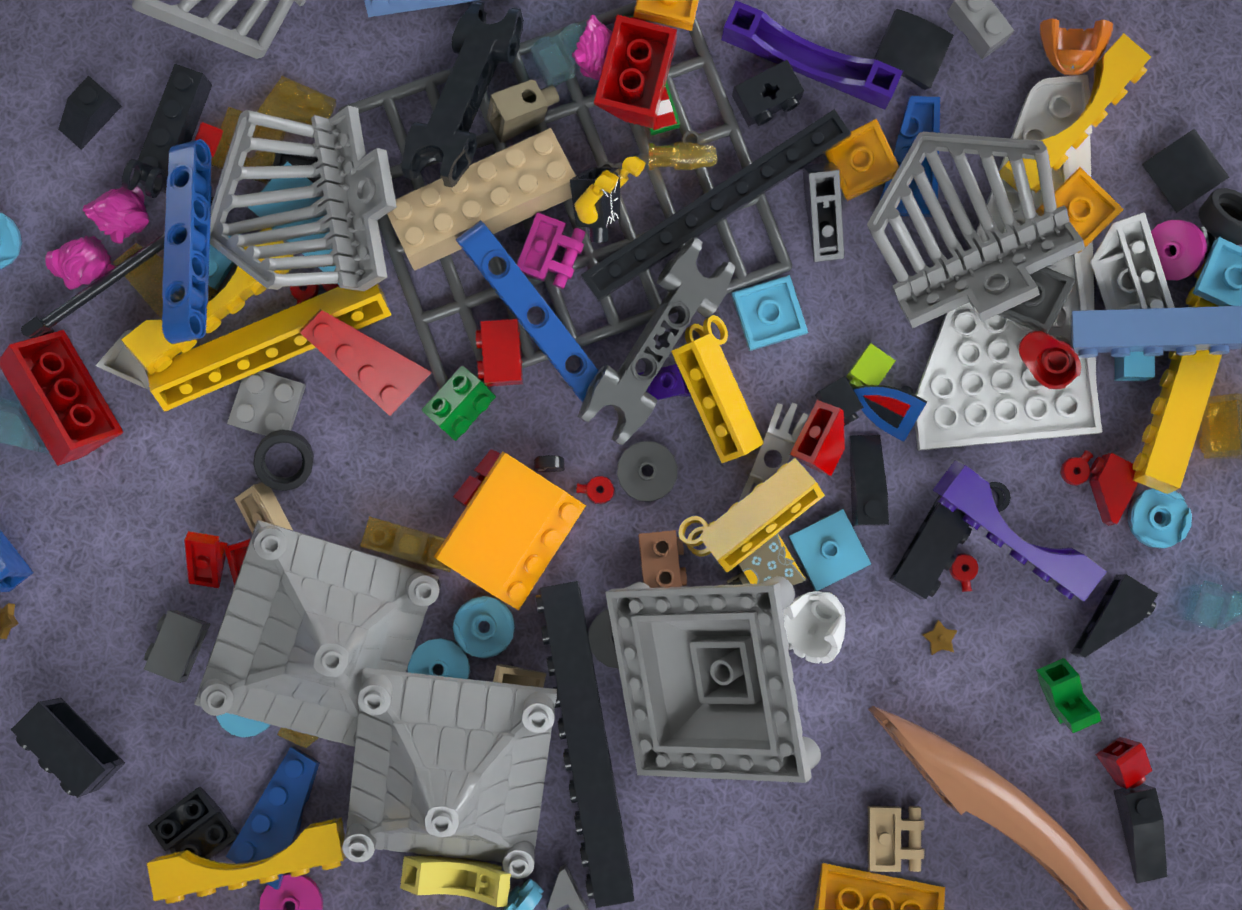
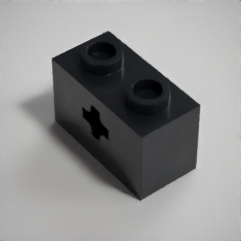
[732,60,804,127]

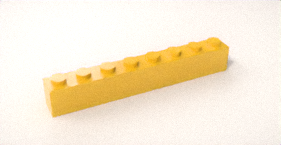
[1133,260,1222,494]
[147,283,391,412]

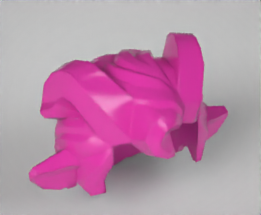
[572,15,612,81]
[82,185,149,244]
[45,236,115,290]

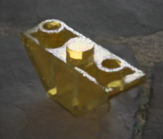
[360,516,451,573]

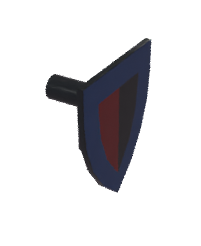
[852,385,928,442]

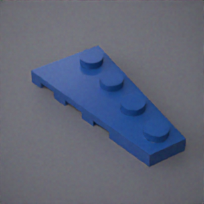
[879,96,940,217]
[226,747,320,890]

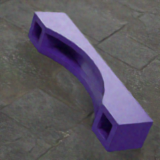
[721,0,903,110]
[933,460,1107,601]

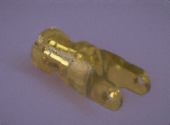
[649,142,718,170]

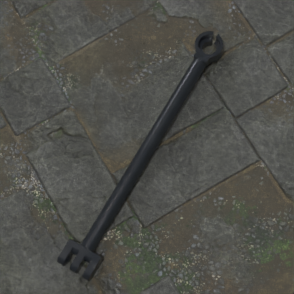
[21,197,214,338]

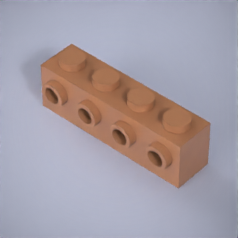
[638,530,687,588]

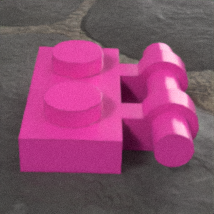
[517,212,586,289]

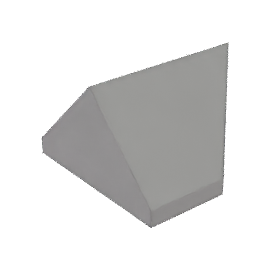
[95,329,150,390]

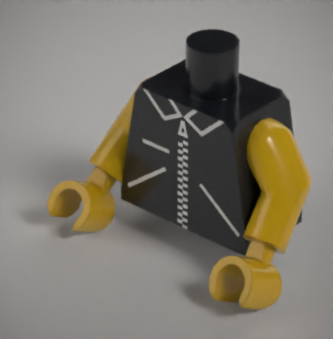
[570,156,646,243]

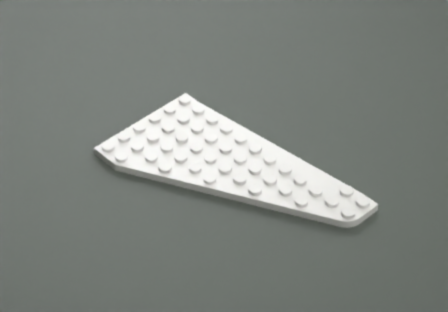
[915,74,1102,451]

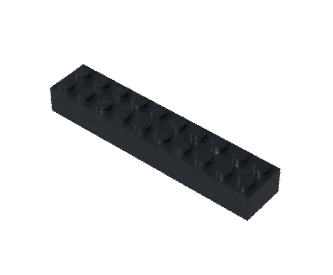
[535,581,634,908]

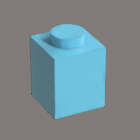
[1114,352,1155,381]

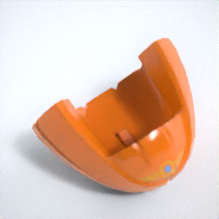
[1040,19,1114,76]

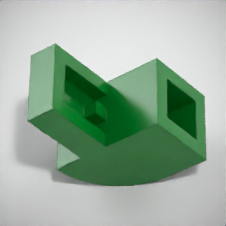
[1036,658,1102,733]

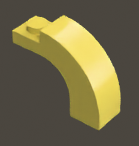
[400,856,511,907]

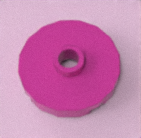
[1151,220,1207,281]
[259,873,323,910]

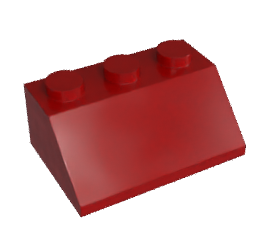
[594,15,677,129]

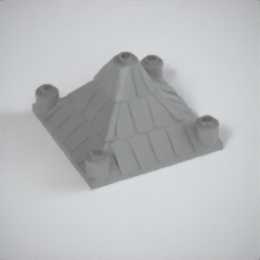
[194,520,440,747]
[605,576,821,783]
[342,668,557,879]

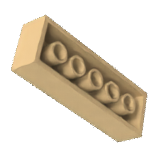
[387,128,576,271]

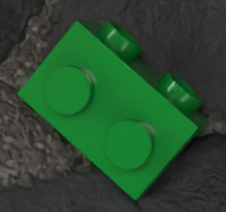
[422,366,496,441]

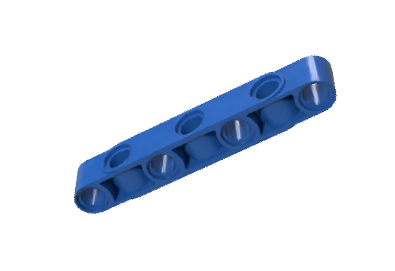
[162,139,212,344]
[456,220,599,403]

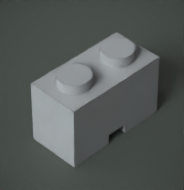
[947,0,1014,60]

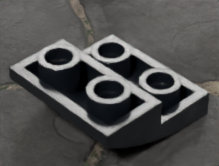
[874,9,954,90]
[1142,129,1229,213]
[148,787,239,860]

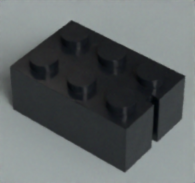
[10,698,125,798]

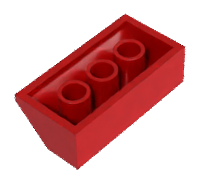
[0,330,123,466]

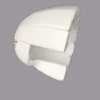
[783,591,846,664]

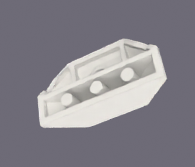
[1090,212,1175,310]

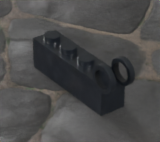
[122,64,212,198]
[889,482,1011,599]

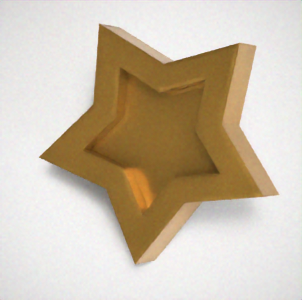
[0,603,19,639]
[921,620,957,655]

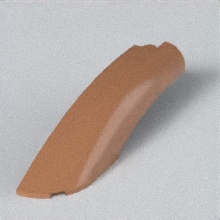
[868,706,1133,910]

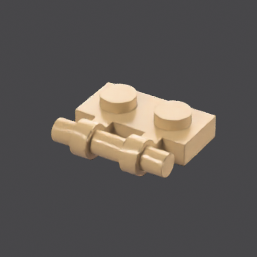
[868,806,924,872]

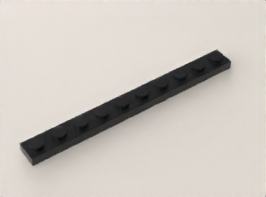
[581,109,851,302]

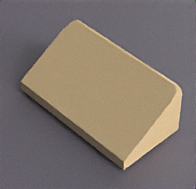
[234,483,293,534]

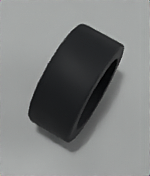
[1198,188,1242,245]
[253,430,314,491]

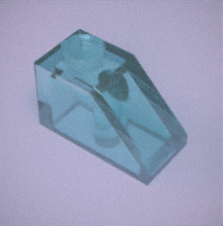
[0,398,49,454]

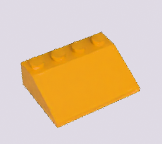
[434,451,586,611]
[814,863,945,910]

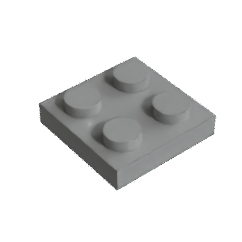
[227,371,306,436]

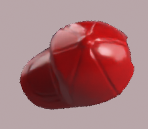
[1019,331,1081,389]

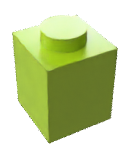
[846,343,896,388]

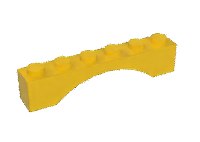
[999,33,1151,193]
[121,227,294,375]
[147,817,346,904]

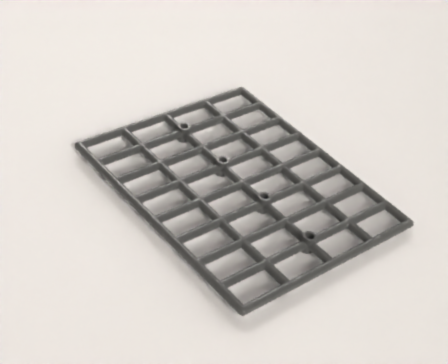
[338,2,792,390]

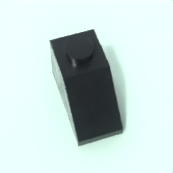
[58,76,122,150]

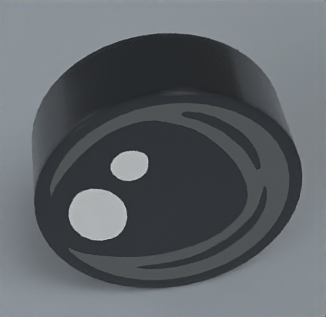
[534,455,565,472]

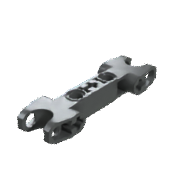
[577,237,736,445]

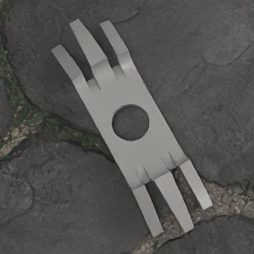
[738,402,809,502]

